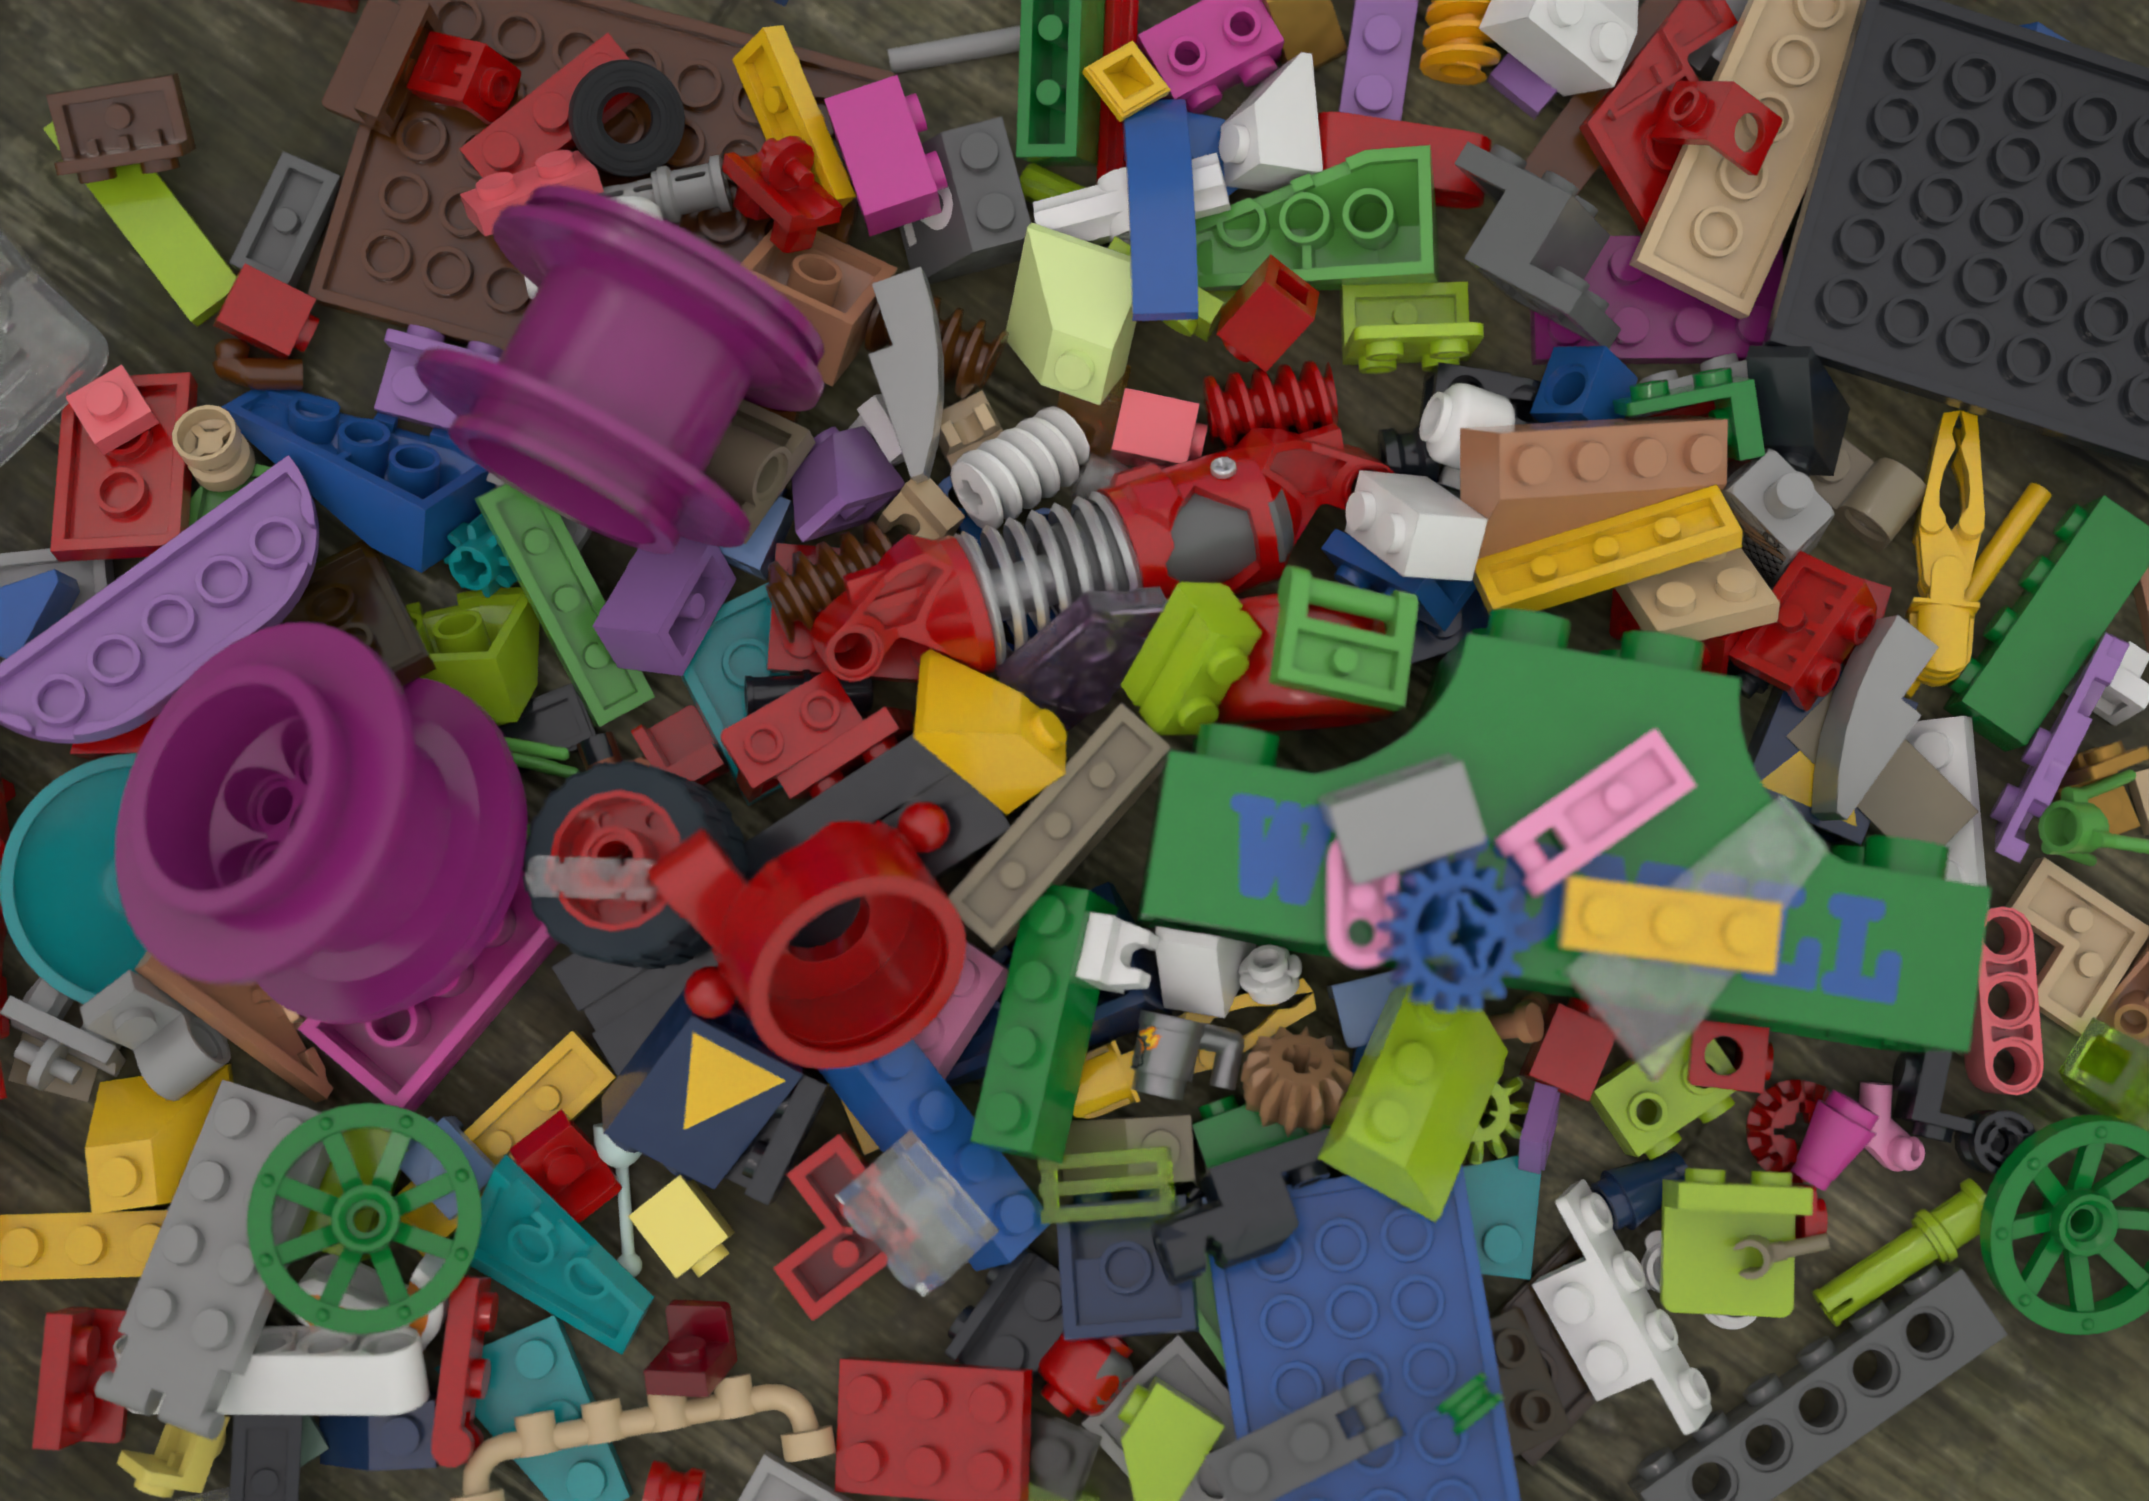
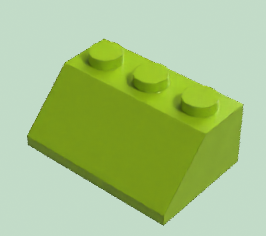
[1318,983,1508,1222]

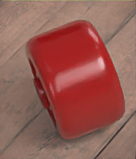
[1214,593,1397,732]

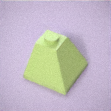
[1006,222,1136,405]

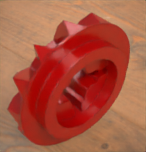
[1746,1079,1830,1184]

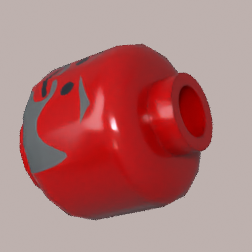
[1038,1331,1134,1418]

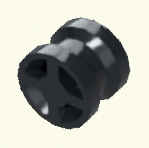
[1378,425,1439,483]

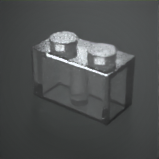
[835,1130,999,1297]

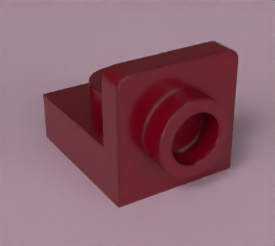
[644,1299,738,1398]

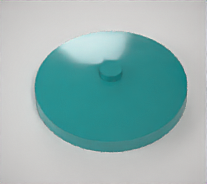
[0,754,147,1004]

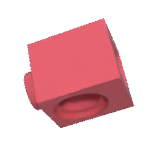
[1110,388,1208,469]

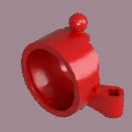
[646,801,966,1069]

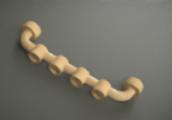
[450,1373,836,1501]

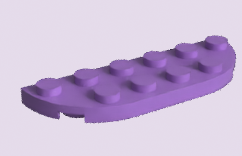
[0,455,319,744]

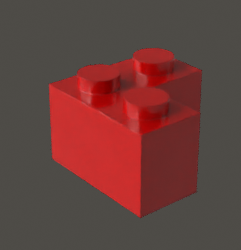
[773,1132,922,1322]

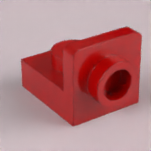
[406,31,521,125]
[509,1109,622,1224]

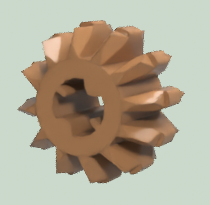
[1241,1026,1353,1137]

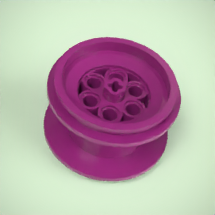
[415,185,824,554]
[115,623,528,1024]

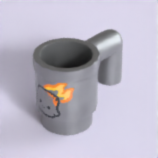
[1131,1010,1244,1100]

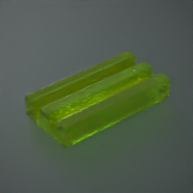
[1037,1147,1176,1224]

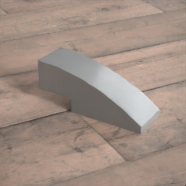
[868,266,944,484]
[1812,615,1939,821]

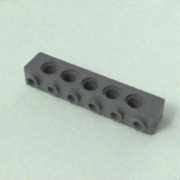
[1627,1262,2008,1501]

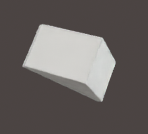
[1155,926,1256,1018]

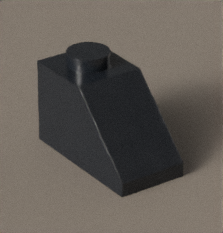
[1746,346,1850,477]

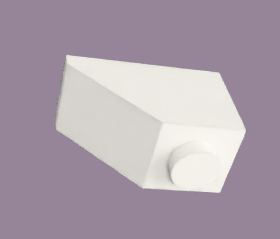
[1219,52,1323,192]

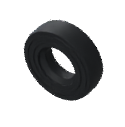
[568,59,685,177]

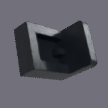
[1892,1052,1976,1143]

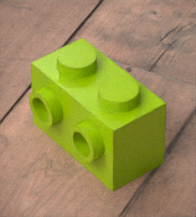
[1589,1019,1737,1160]

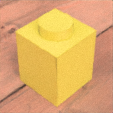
[628,1175,735,1279]

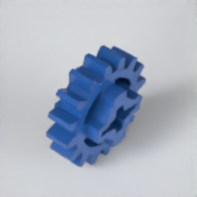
[1376,859,1531,1012]

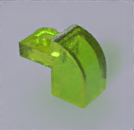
[2058,1017,2149,1131]

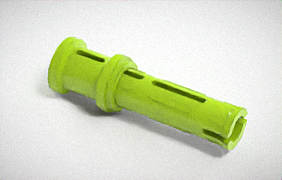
[1811,1178,1986,1327]

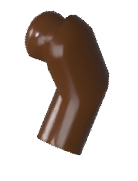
[212,339,303,390]

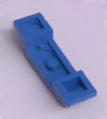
[1122,99,1198,321]

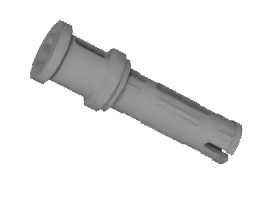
[599,155,732,224]

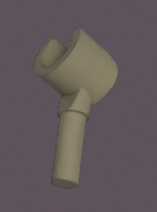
[1733,1233,1830,1279]

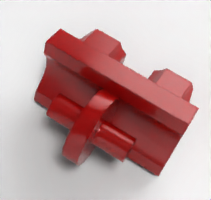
[721,136,843,253]

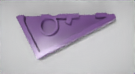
[1990,632,2130,863]

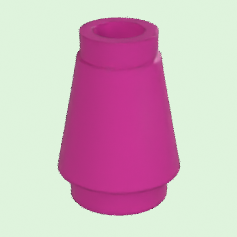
[1791,1089,1879,1191]

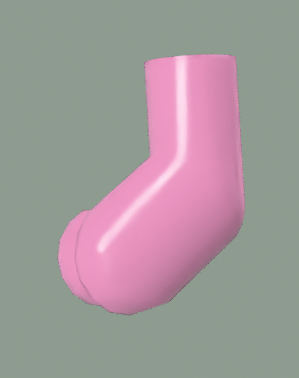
[1859,1081,1925,1172]

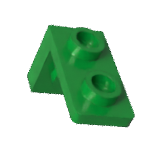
[1613,367,1765,461]

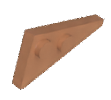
[134,950,333,1103]

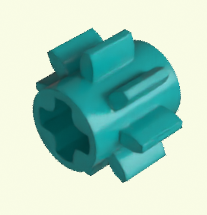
[444,513,518,597]

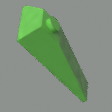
[1195,145,1439,291]

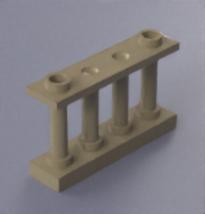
[948,703,1171,952]

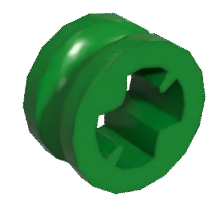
[1436,1371,1504,1436]

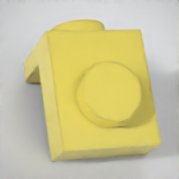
[117,1415,230,1498]

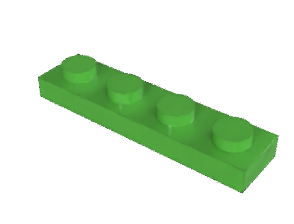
[474,483,655,727]

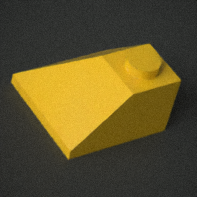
[914,649,1067,815]
[85,1064,233,1214]

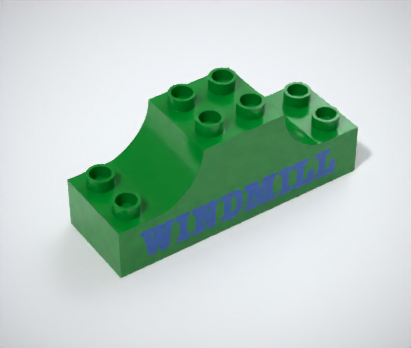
[1136,609,1991,1052]

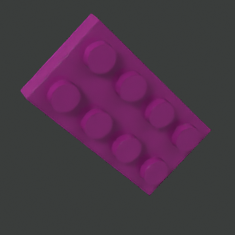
[1530,236,1783,365]

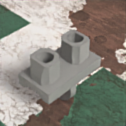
[0,978,126,1091]

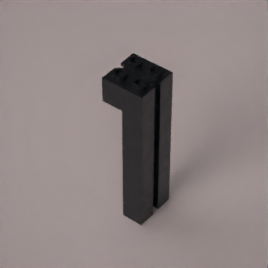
[552,734,1030,1076]

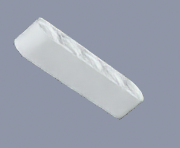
[113,1326,430,1415]

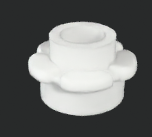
[1238,945,1302,1005]

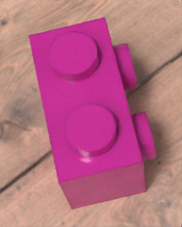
[1137,0,1284,114]
[824,75,948,236]

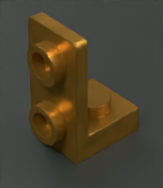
[2052,740,2149,835]

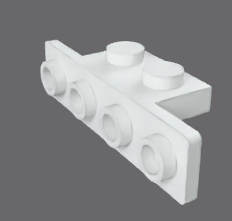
[1532,1179,1712,1435]

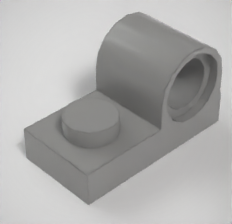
[80,970,231,1101]

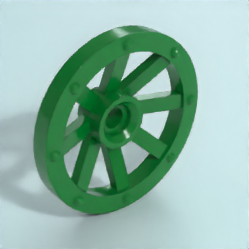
[247,1103,482,1335]
[1980,1115,2149,1335]

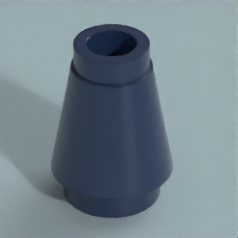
[1590,1151,1688,1231]

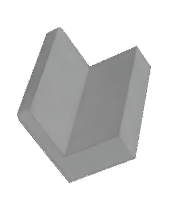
[1317,754,1486,885]

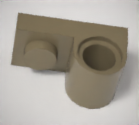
[1809,437,1927,553]

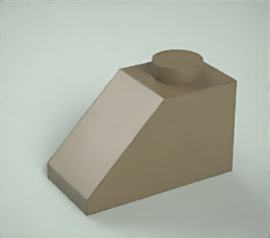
[1062,1113,1195,1186]

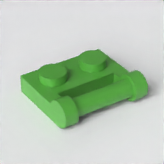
[1269,565,1418,711]

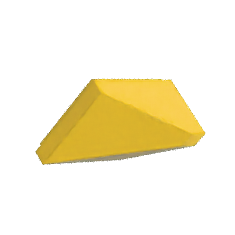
[1082,41,1171,122]

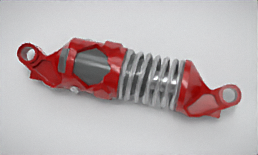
[811,424,1394,682]

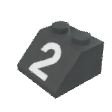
[899,116,1031,284]

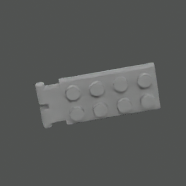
[95,1079,330,1440]

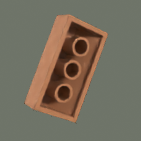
[1460,415,1728,559]

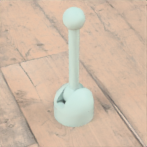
[593,1123,642,1277]

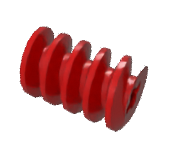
[1203,360,1338,449]

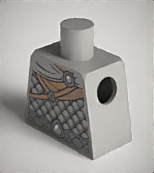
[1722,448,1835,588]

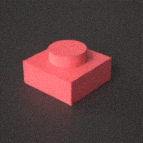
[66,365,159,455]

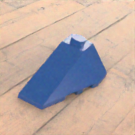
[222,389,496,573]

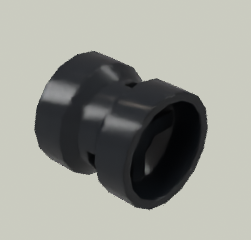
[1954,1109,2036,1175]

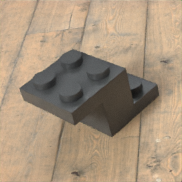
[1454,142,1621,349]

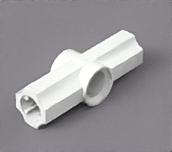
[1033,153,1231,245]

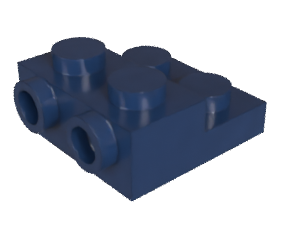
[1056,1185,1199,1342]

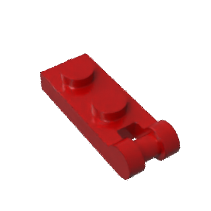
[431,1275,499,1468]

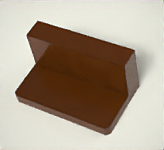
[322,0,443,137]

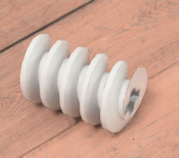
[950,406,1090,529]

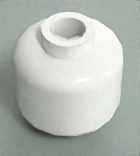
[1419,383,1516,470]

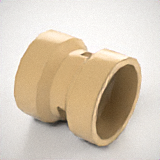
[172,405,255,492]

